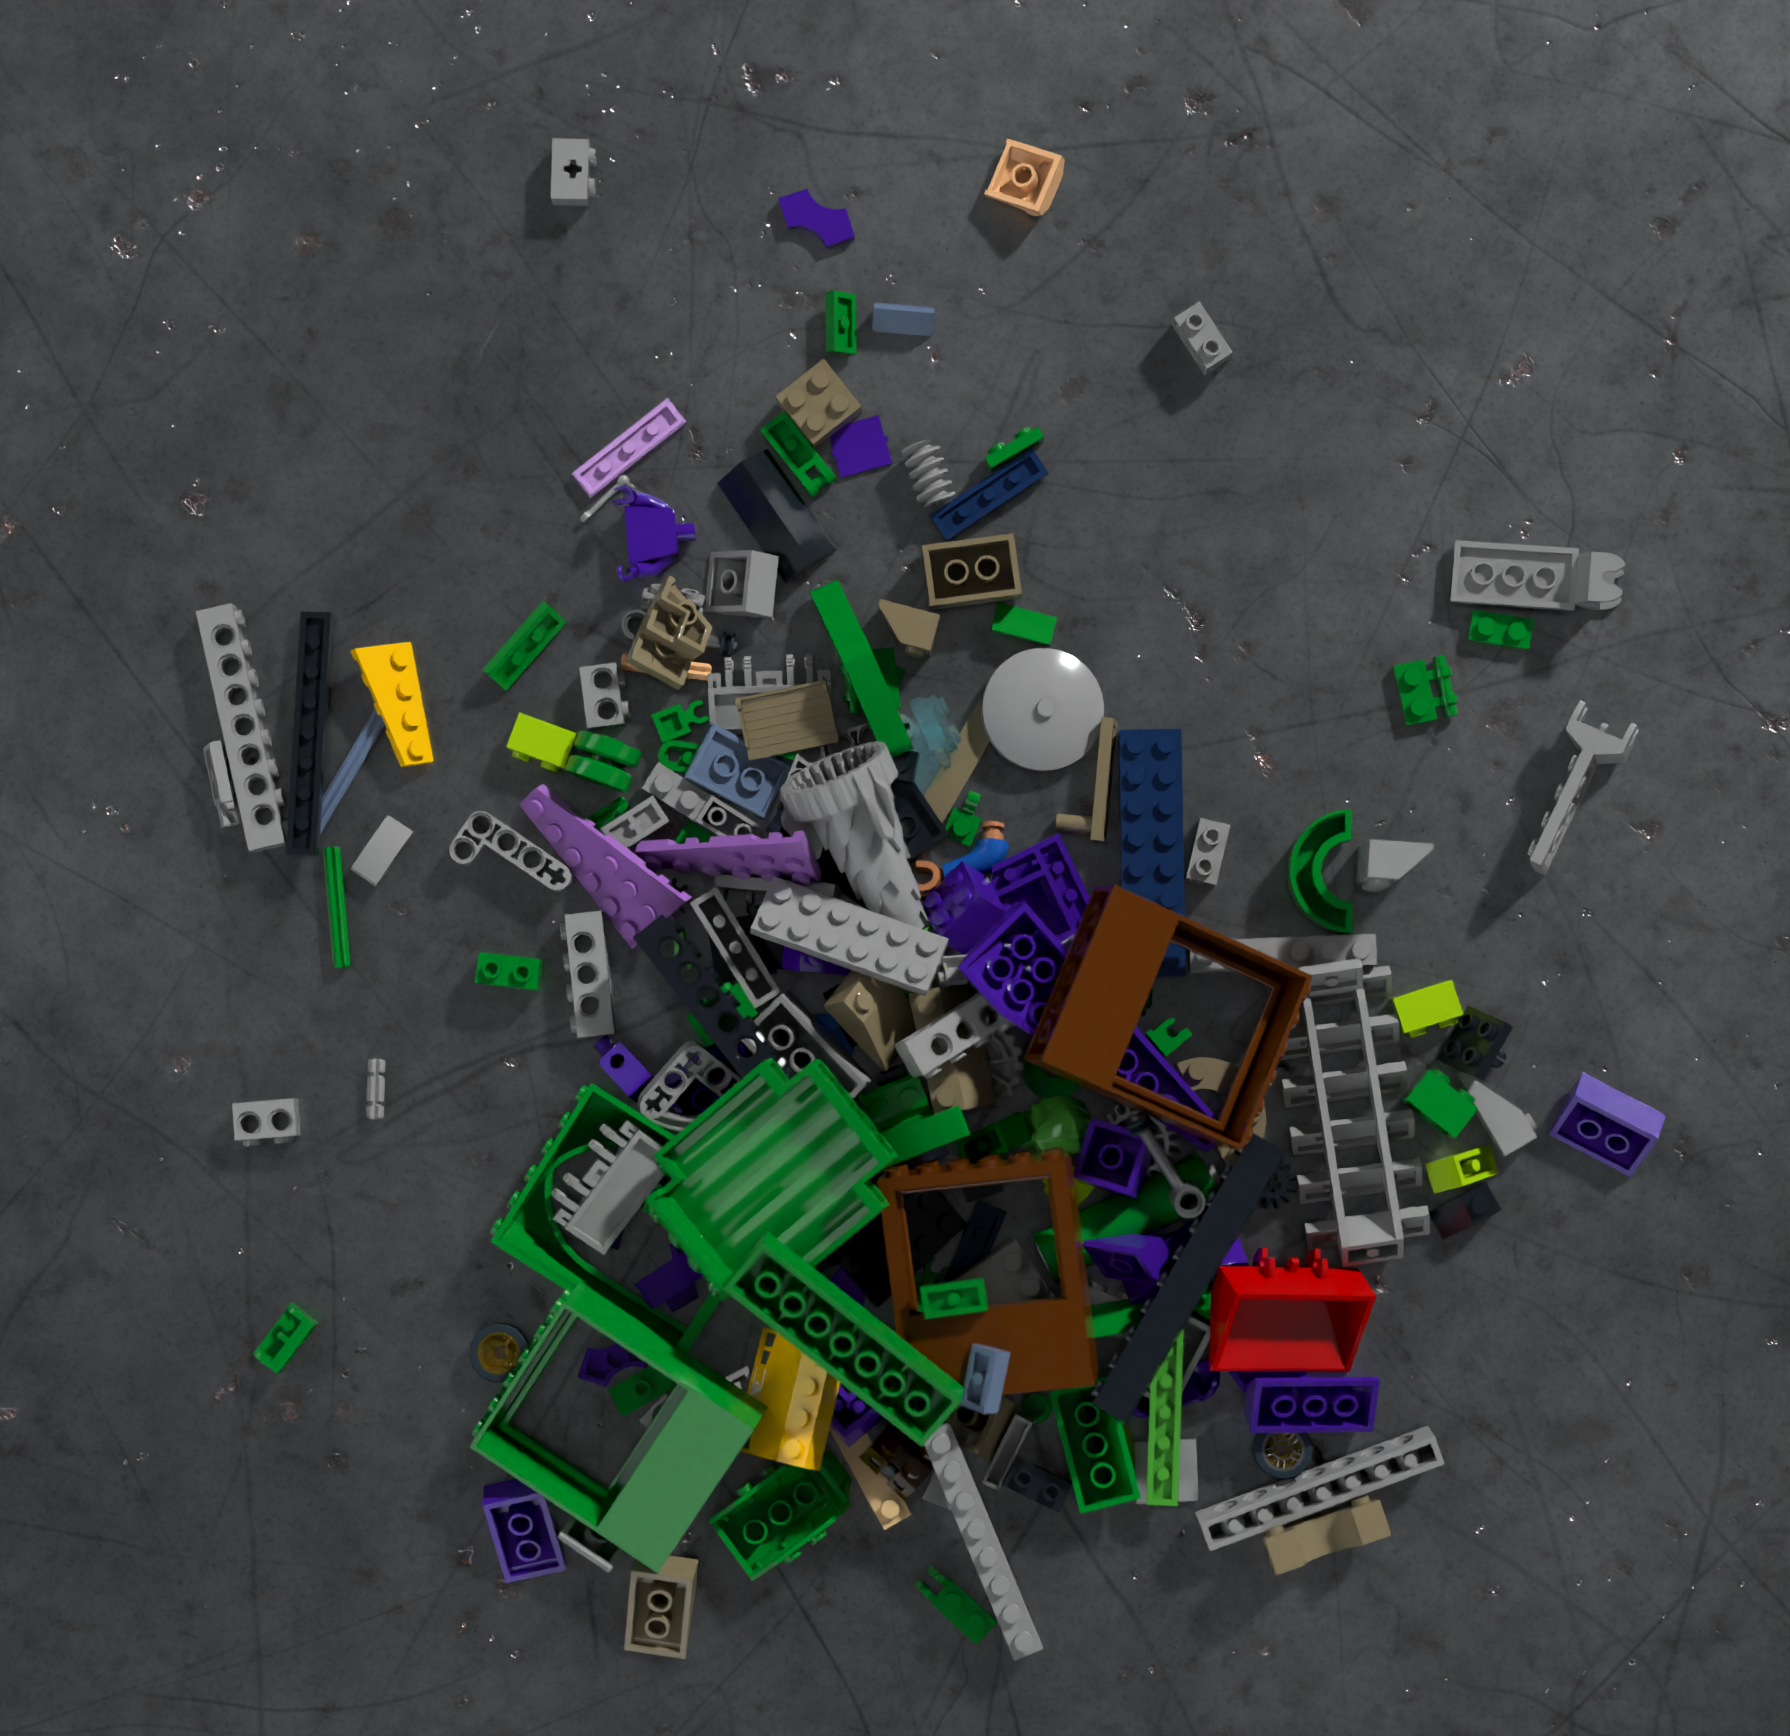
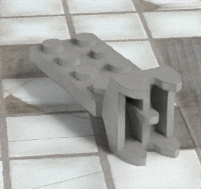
[1450,540,1625,611]
[1528,701,1639,876]

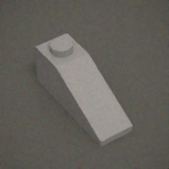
[1454,1072,1537,1156]

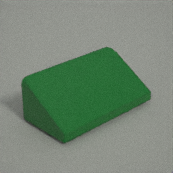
[990,602,1057,647]
[1091,1299,1143,1338]

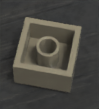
[775,358,862,450]

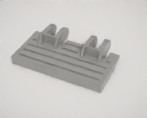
[707,653,832,735]
[551,1119,664,1255]

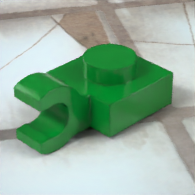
[945,791,982,847]

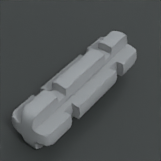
[366,1059,386,1119]

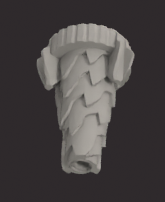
[780,741,930,929]

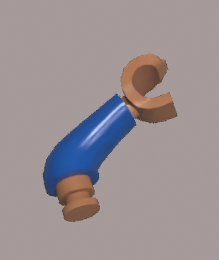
[916,821,1009,901]

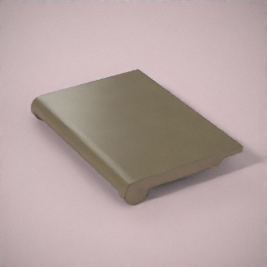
[735,680,840,761]

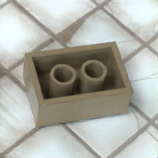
[922,533,1022,611]

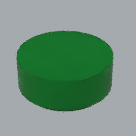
[1020,1392,1052,1423]

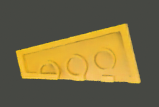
[350,642,434,767]

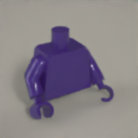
[613,486,696,581]

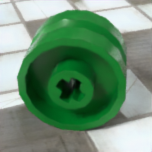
[564,729,642,793]

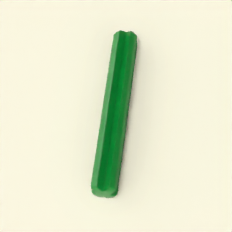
[323,846,351,968]

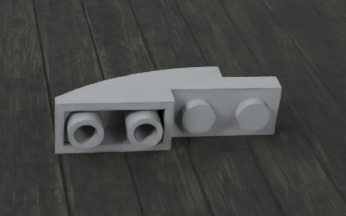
[640,762,763,837]

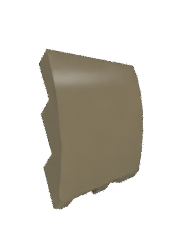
[626,575,712,690]

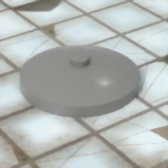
[981,648,1104,772]

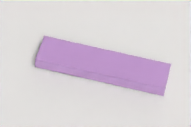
[572,398,687,499]

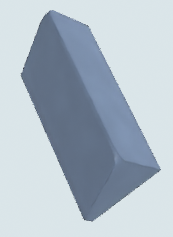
[872,302,935,336]
[960,1344,1010,1414]

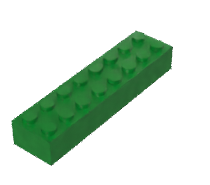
[723,1231,965,1447]

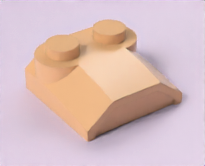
[984,138,1065,216]

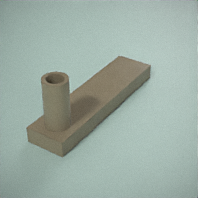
[1056,717,1117,843]

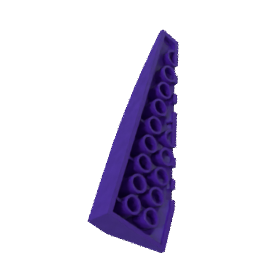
[957,902,1218,1153]

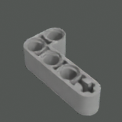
[449,811,573,892]

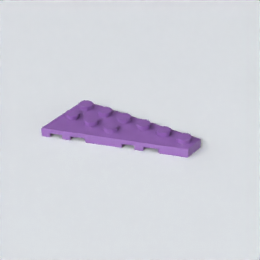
[519,784,692,949]
[635,831,822,885]

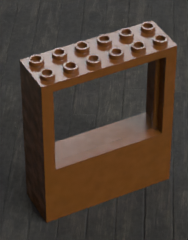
[1023,885,1312,1150]
[877,1147,1099,1395]

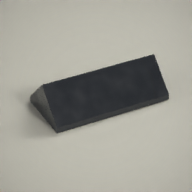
[717,449,837,584]

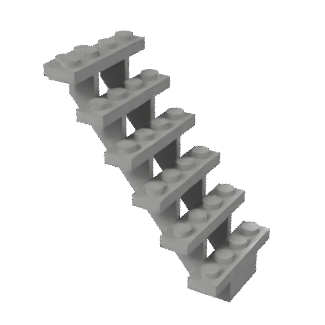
[1267,958,1430,1267]

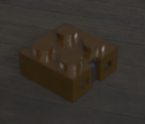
[859,1422,934,1501]

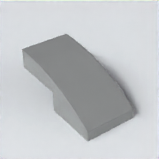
[351,815,413,886]

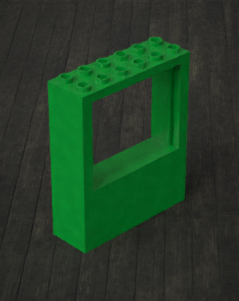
[470,1281,768,1573]

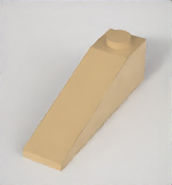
[829,1426,912,1530]

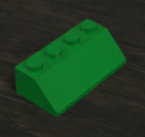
[1048,1376,1141,1514]

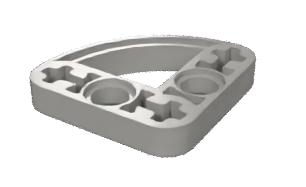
[638,1041,742,1131]

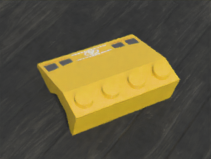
[740,1327,840,1471]

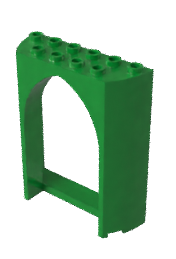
[490,1083,721,1353]

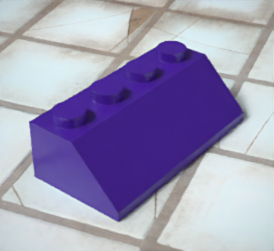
[1244,1377,1380,1433]

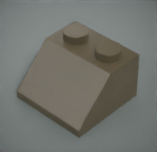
[878,599,940,660]

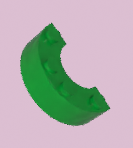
[1287,809,1353,935]

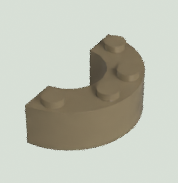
[1175,1057,1266,1168]
[1263,1495,1391,1575]

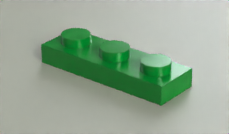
[482,601,567,691]

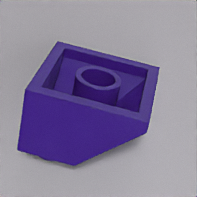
[1082,1233,1172,1285]

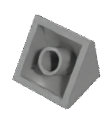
[557,1516,624,1573]

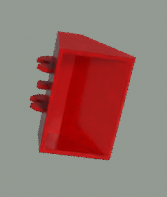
[1209,1247,1376,1372]

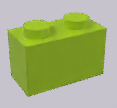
[506,713,577,773]
[1390,979,1464,1038]

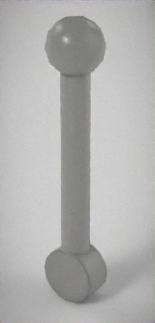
[580,475,629,523]

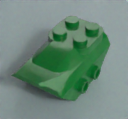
[708,1450,853,1581]

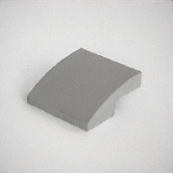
[1133,1439,1198,1504]

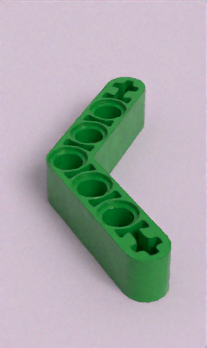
[809,579,914,758]

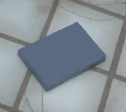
[683,723,792,820]

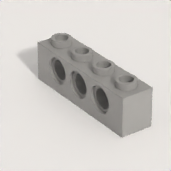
[560,911,617,1039]

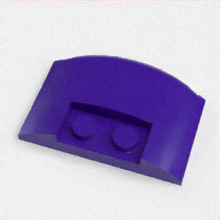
[991,833,1090,942]

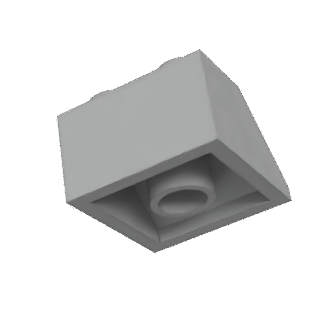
[704,550,779,618]

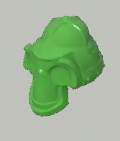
[1020,1095,1091,1156]

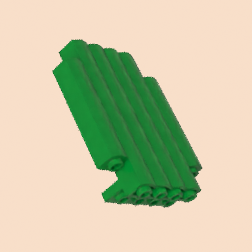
[645,1058,898,1302]

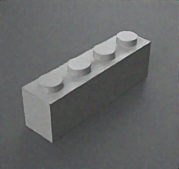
[690,887,782,1010]

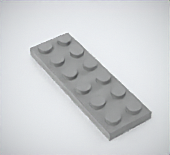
[750,876,949,996]

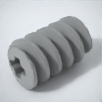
[901,439,956,508]

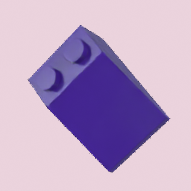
[482,1479,567,1583]

